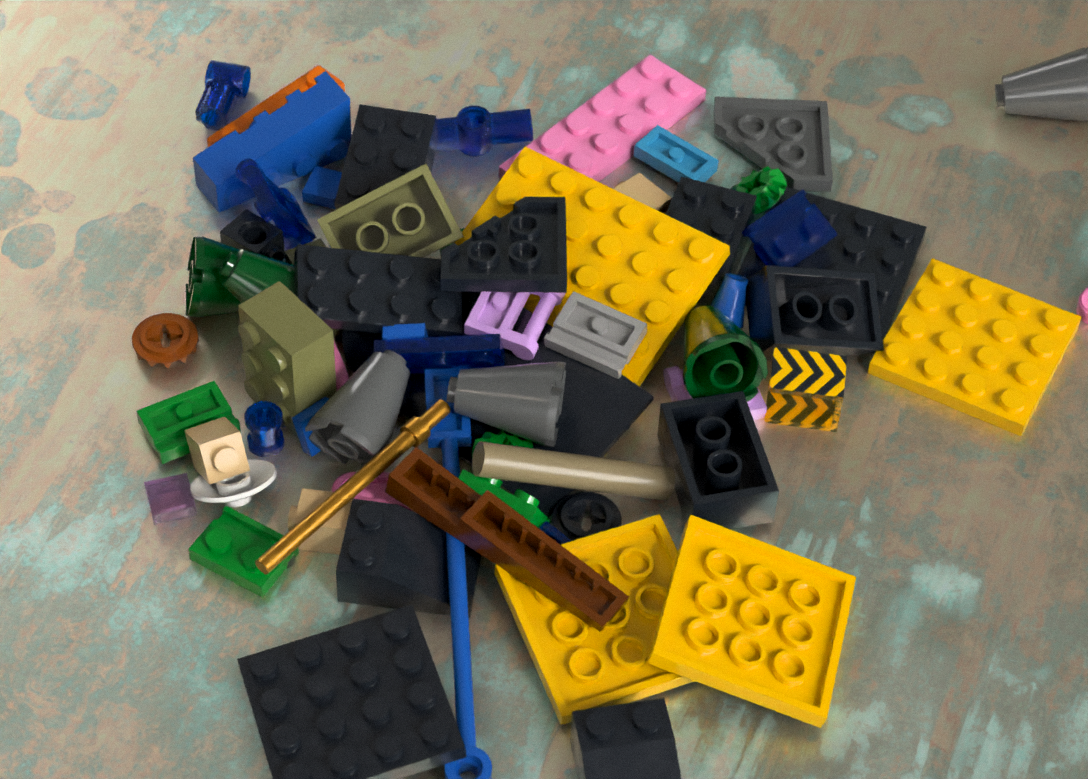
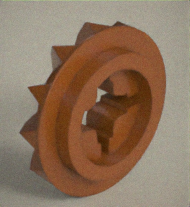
[132,313,199,369]

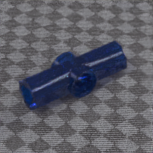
[436,105,533,157]

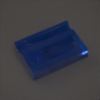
[741,189,838,267]

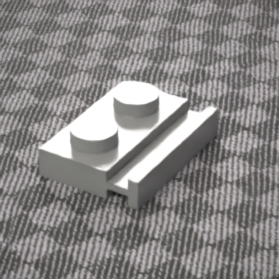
[544,291,647,379]

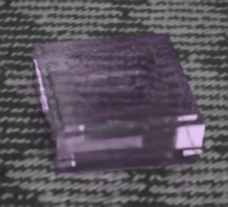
[144,473,197,525]

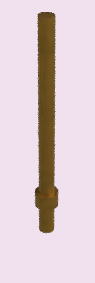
[255,399,451,575]

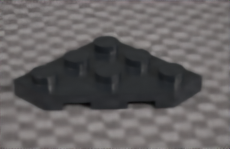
[441,196,567,293]

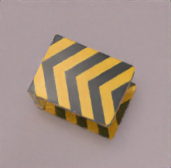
[764,347,847,432]

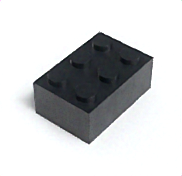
[334,104,439,210]
[666,177,757,306]
[657,391,779,529]

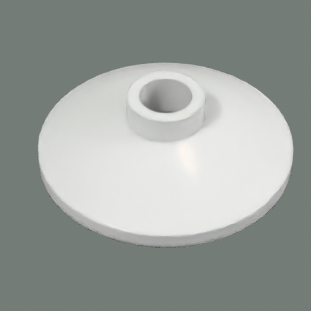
[190,459,277,508]

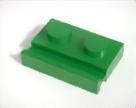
[136,380,241,464]
[458,469,552,533]
[188,506,299,598]

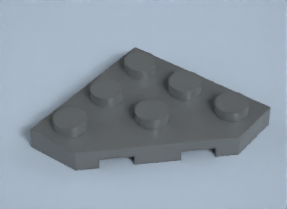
[714,97,833,192]

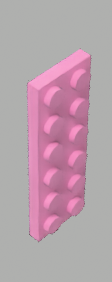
[499,55,706,182]

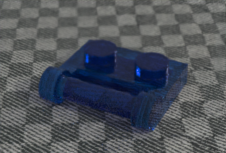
[235,158,317,245]

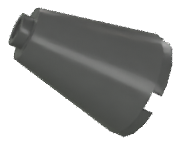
[995,48,1088,122]
[305,350,410,470]
[447,361,566,448]

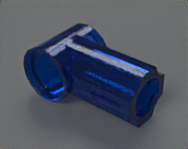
[195,60,251,131]

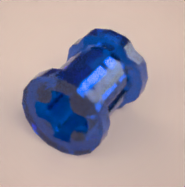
[244,401,285,457]

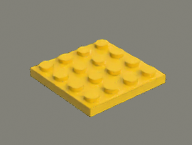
[868,258,1081,436]
[494,514,694,725]
[647,514,856,728]

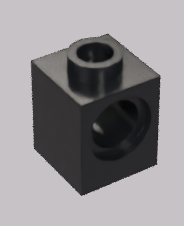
[220,209,285,261]

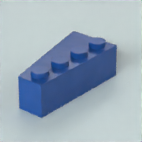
[193,71,352,213]

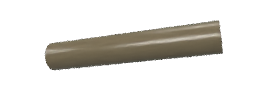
[472,441,675,501]

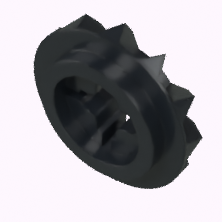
[552,492,622,543]

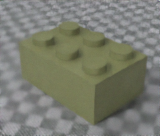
[317,164,464,258]
[238,281,337,438]

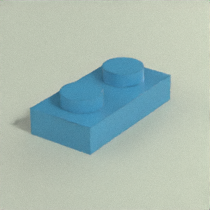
[634,125,719,183]

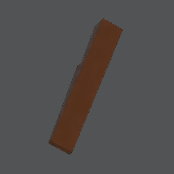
[385,447,629,632]

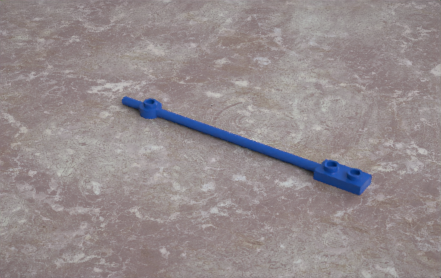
[425,368,492,779]

